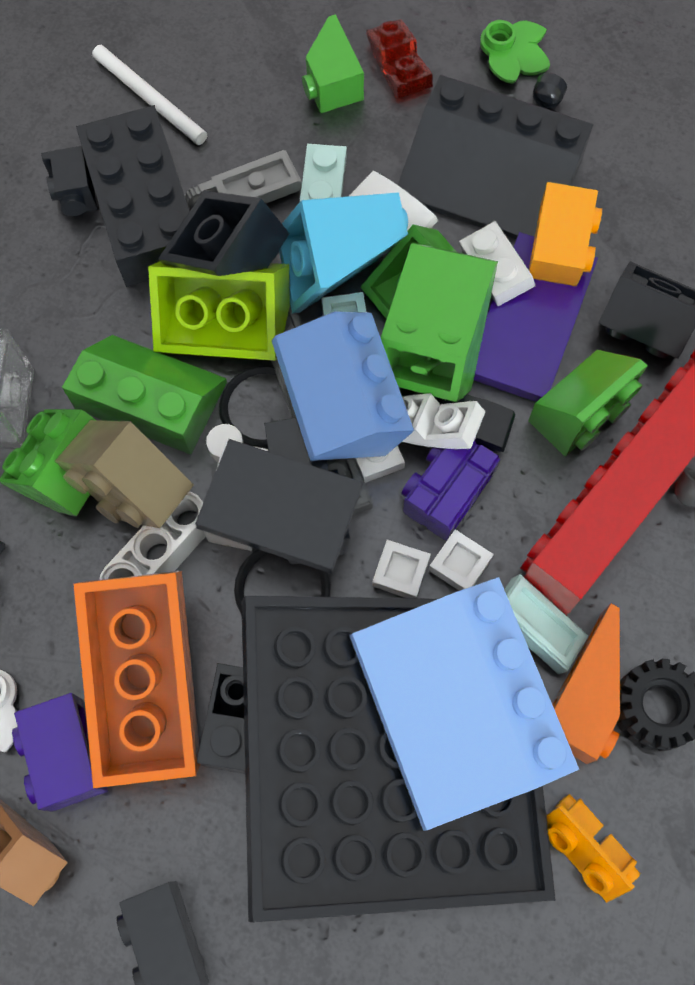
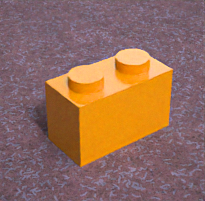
[528,182,602,286]

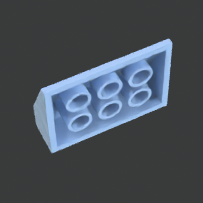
[349,577,579,831]

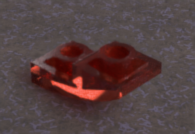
[366,19,433,99]

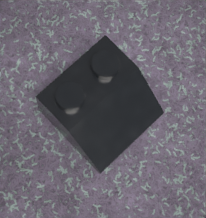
[158,190,290,276]
[598,261,695,359]

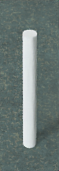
[92,45,207,145]

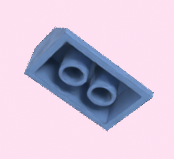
[272,312,414,461]

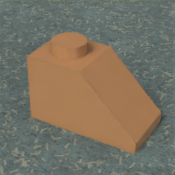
[0,799,68,907]

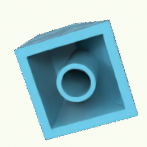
[279,192,408,313]

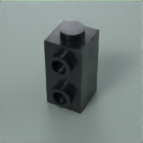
[117,881,209,985]

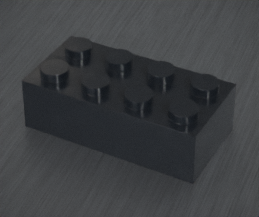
[76,105,190,287]

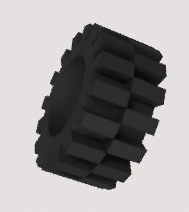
[617,658,695,751]

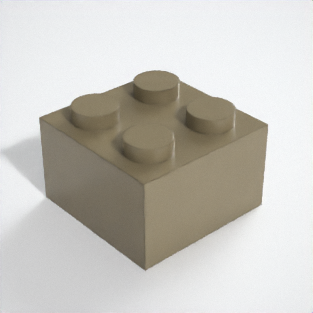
[55,420,194,528]

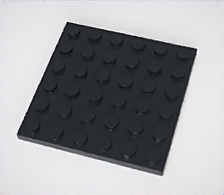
[242,596,556,923]

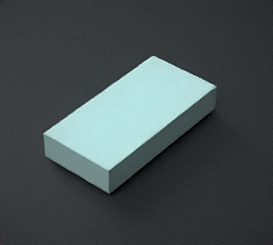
[504,574,588,674]

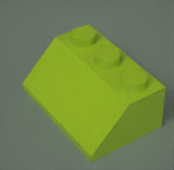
[148,261,290,361]

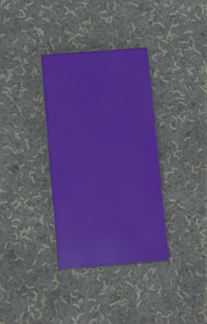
[474,232,598,402]

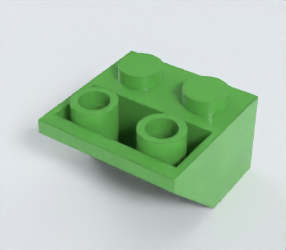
[528,350,648,457]
[0,409,95,516]

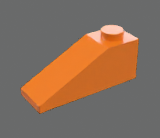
[552,603,620,764]

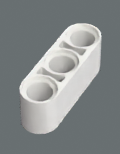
[99,492,206,580]

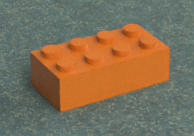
[73,571,200,788]

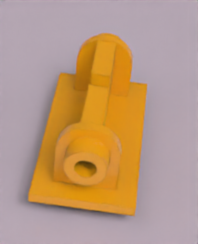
[546,793,641,903]

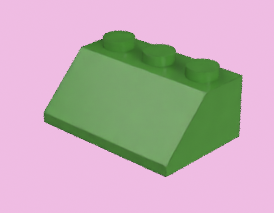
[62,335,227,455]

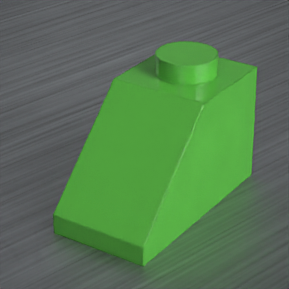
[302,14,364,113]

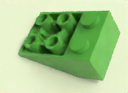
[381,243,498,402]

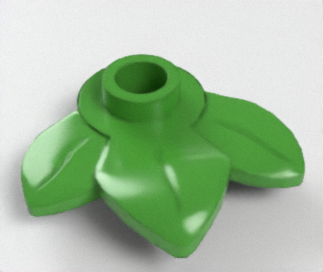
[480,20,550,83]

